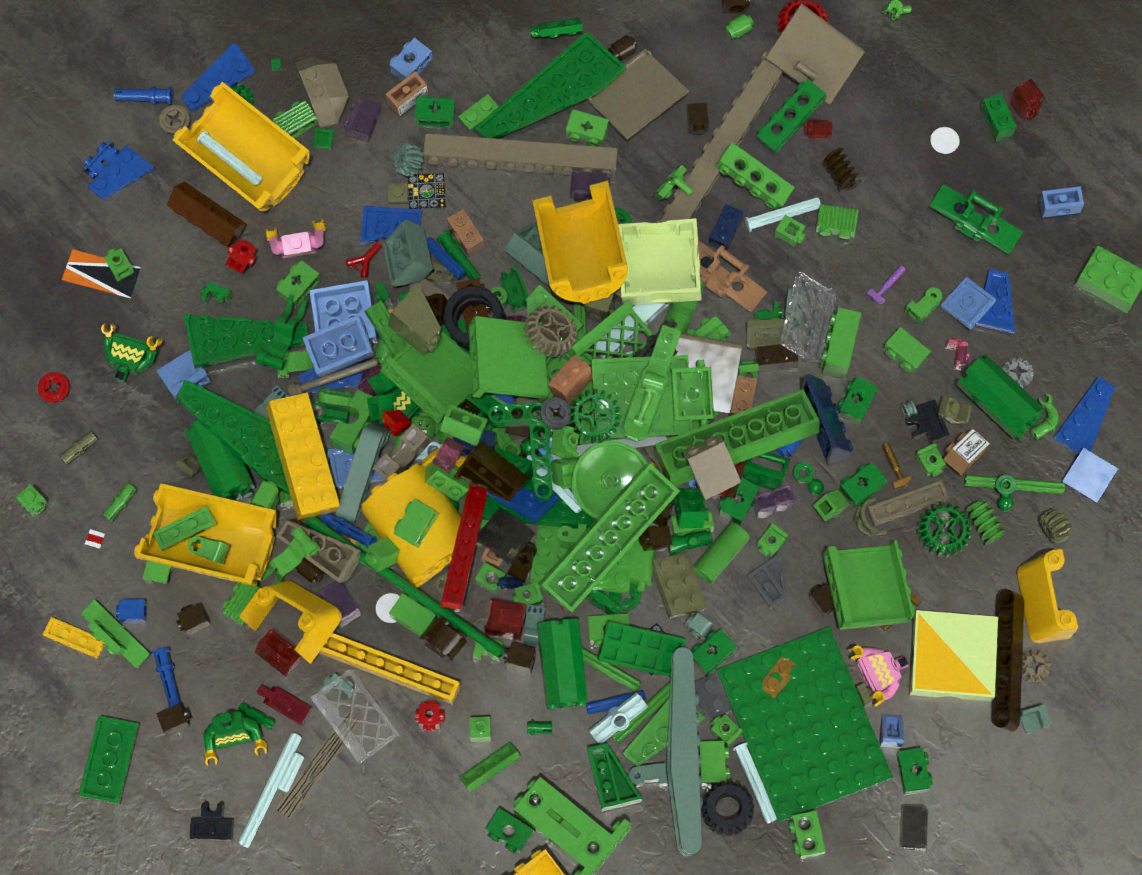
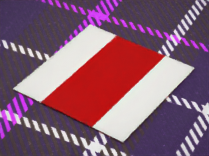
[85,529,105,549]

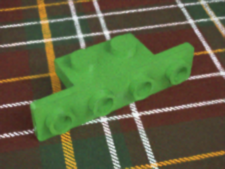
[81,600,150,668]

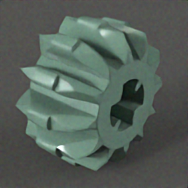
[393,143,424,177]

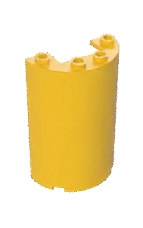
[173,82,310,211]
[532,181,628,304]
[134,483,277,586]

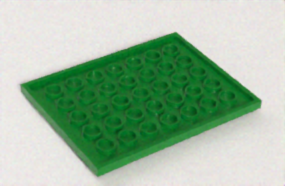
[716,626,893,823]

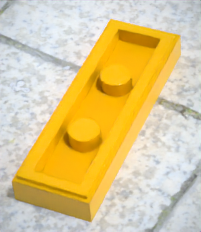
[42,617,105,659]

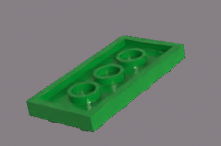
[78,715,139,805]

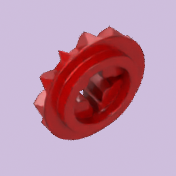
[38,372,70,403]

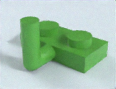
[653,165,693,201]

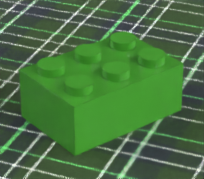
[1075,246,1142,313]
[820,307,861,380]

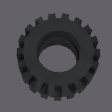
[702,781,754,836]

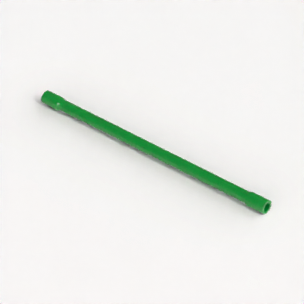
[306,517,506,659]

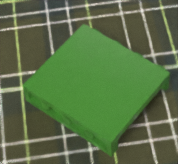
[468,316,550,403]
[380,329,472,424]
[823,540,915,630]

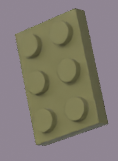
[652,552,707,619]

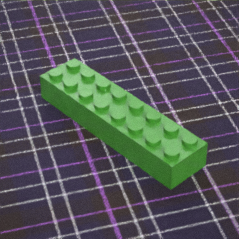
[655,389,819,486]
[538,463,680,613]

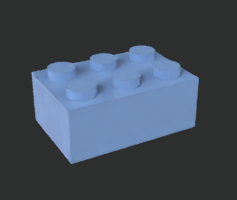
[303,315,375,378]

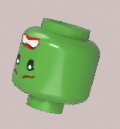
[410,413,436,439]

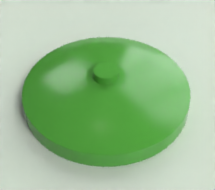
[571,441,648,519]

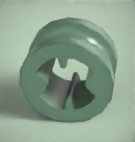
[900,399,918,419]

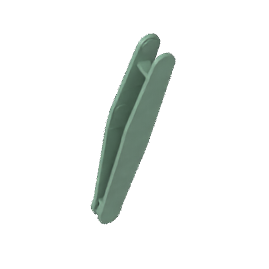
[667,647,703,856]

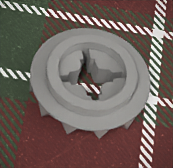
[1002,357,1034,388]

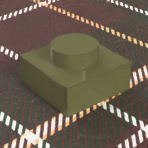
[388,183,408,204]
[175,453,202,477]
[856,683,874,708]

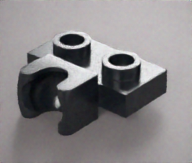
[906,399,950,444]
[190,802,233,841]

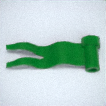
[256,294,308,371]

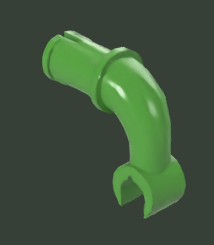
[1030,393,1059,440]

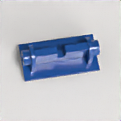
[82,141,119,179]

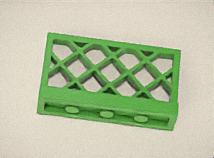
[567,300,656,366]

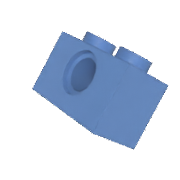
[390,38,433,81]
[1039,186,1084,218]

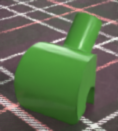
[881,0,911,20]

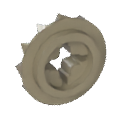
[159,105,190,134]
[1022,650,1051,683]

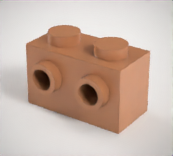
[548,355,592,405]

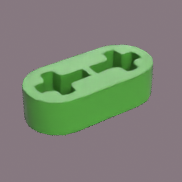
[317,387,355,407]

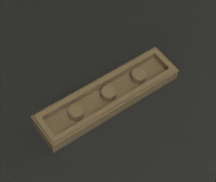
[867,480,949,527]

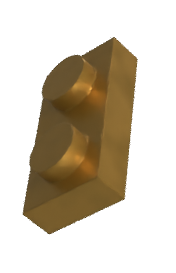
[762,657,799,698]

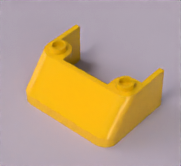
[239,580,342,664]

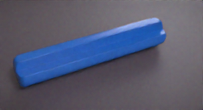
[426,237,466,279]
[586,690,646,714]

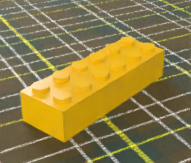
[266,393,340,521]

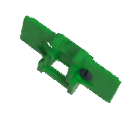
[929,184,1023,254]

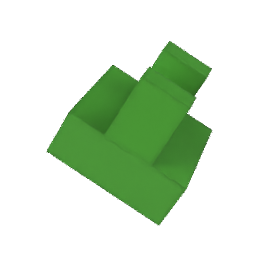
[738,359,759,379]

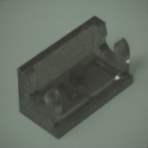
[902,806,928,851]

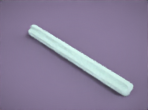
[239,733,302,848]

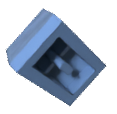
[880,714,904,748]

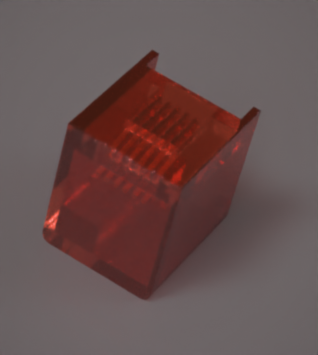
[484,598,527,641]

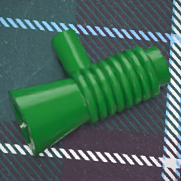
[668,530,713,556]

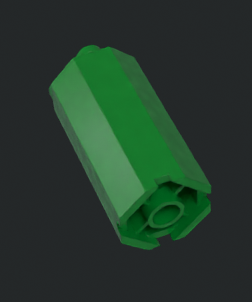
[956,354,1044,440]
[184,420,255,501]
[537,619,588,710]

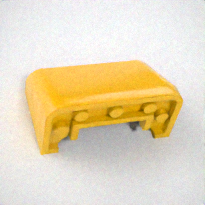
[1017,549,1078,643]

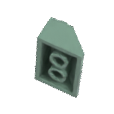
[382,219,433,287]
[504,223,549,286]

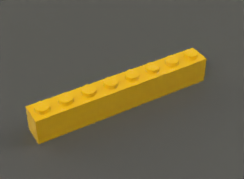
[303,633,461,705]

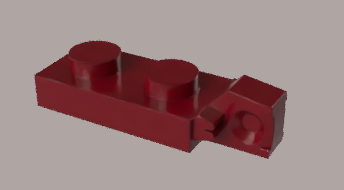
[256,685,312,726]

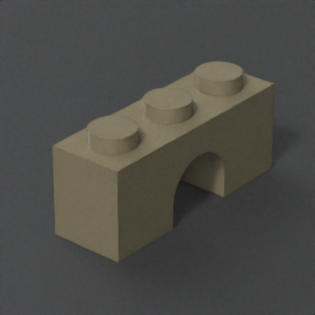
[373,423,433,481]

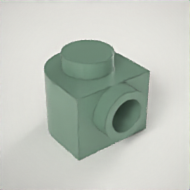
[684,613,714,640]

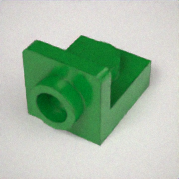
[200,281,233,305]
[754,301,782,320]

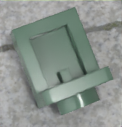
[321,673,355,698]

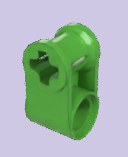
[188,536,229,564]

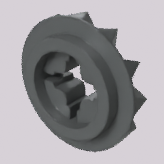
[540,397,571,429]

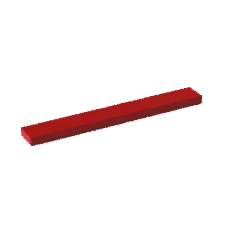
[441,482,488,610]

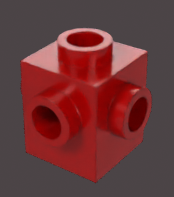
[225,238,256,274]
[415,701,445,731]

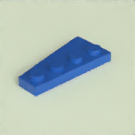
[181,42,256,113]
[1054,376,1115,456]

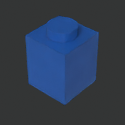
[116,599,147,624]

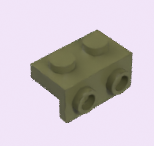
[746,318,787,349]

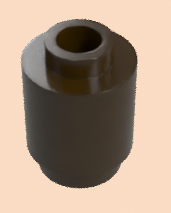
[608,35,637,61]
[296,557,325,584]

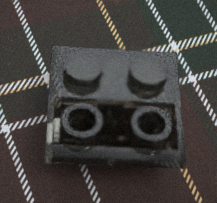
[477,507,535,566]

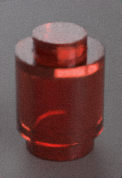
[804,119,832,139]

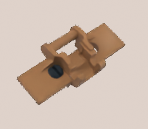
[698,240,768,313]

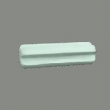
[278,752,304,792]

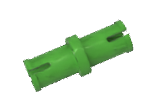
[102,483,137,522]

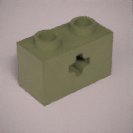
[584,294,616,322]

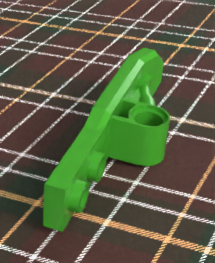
[621,325,682,442]

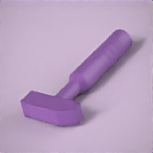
[867,265,906,304]

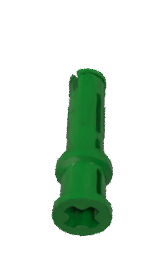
[436,230,482,280]

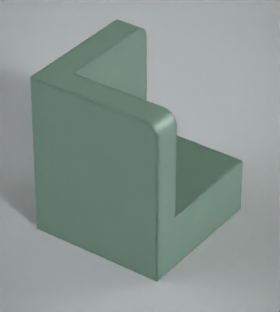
[1020,704,1052,734]

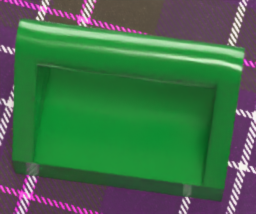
[742,452,790,492]

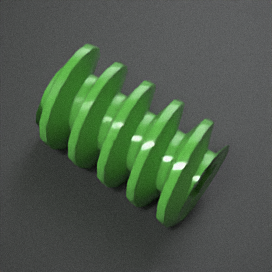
[966,500,1007,545]

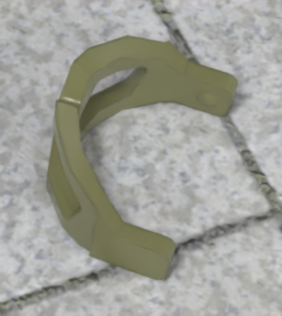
[854,498,887,537]

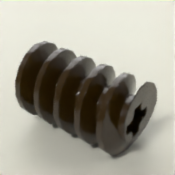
[823,147,861,192]

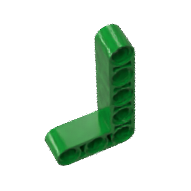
[488,402,553,503]

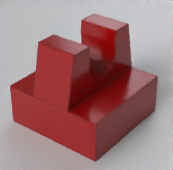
[381,409,411,436]

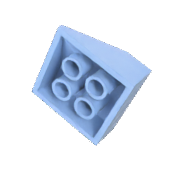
[310,280,379,344]

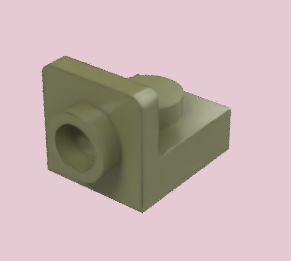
[938,396,972,424]

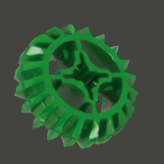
[568,389,622,443]
[918,503,972,557]

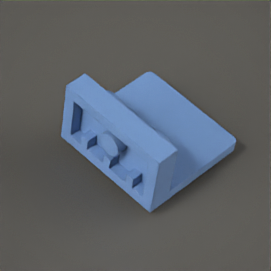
[157,350,211,403]

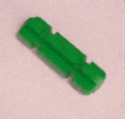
[237,702,276,730]

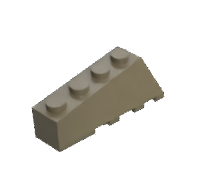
[276,518,361,583]

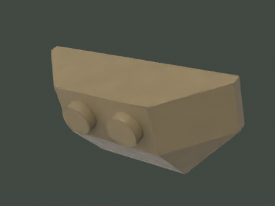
[295,57,349,129]

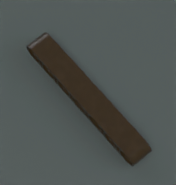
[993,589,1024,732]

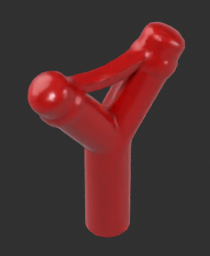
[346,241,383,279]

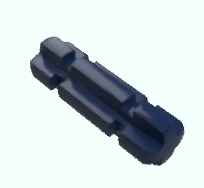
[496,577,525,589]

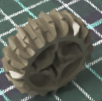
[523,305,578,358]

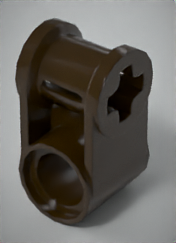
[507,541,537,582]

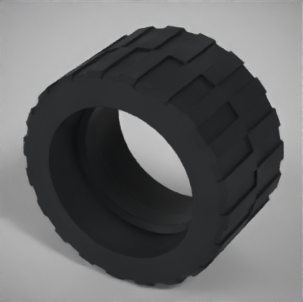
[443,286,507,350]

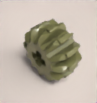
[1040,508,1072,544]

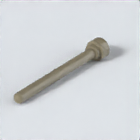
[287,358,379,396]

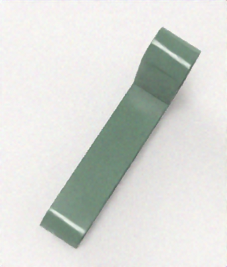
[336,421,392,524]

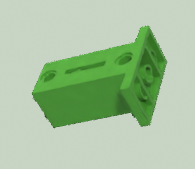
[513,777,631,875]

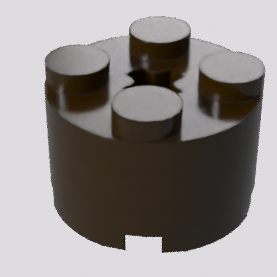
[419,617,466,663]

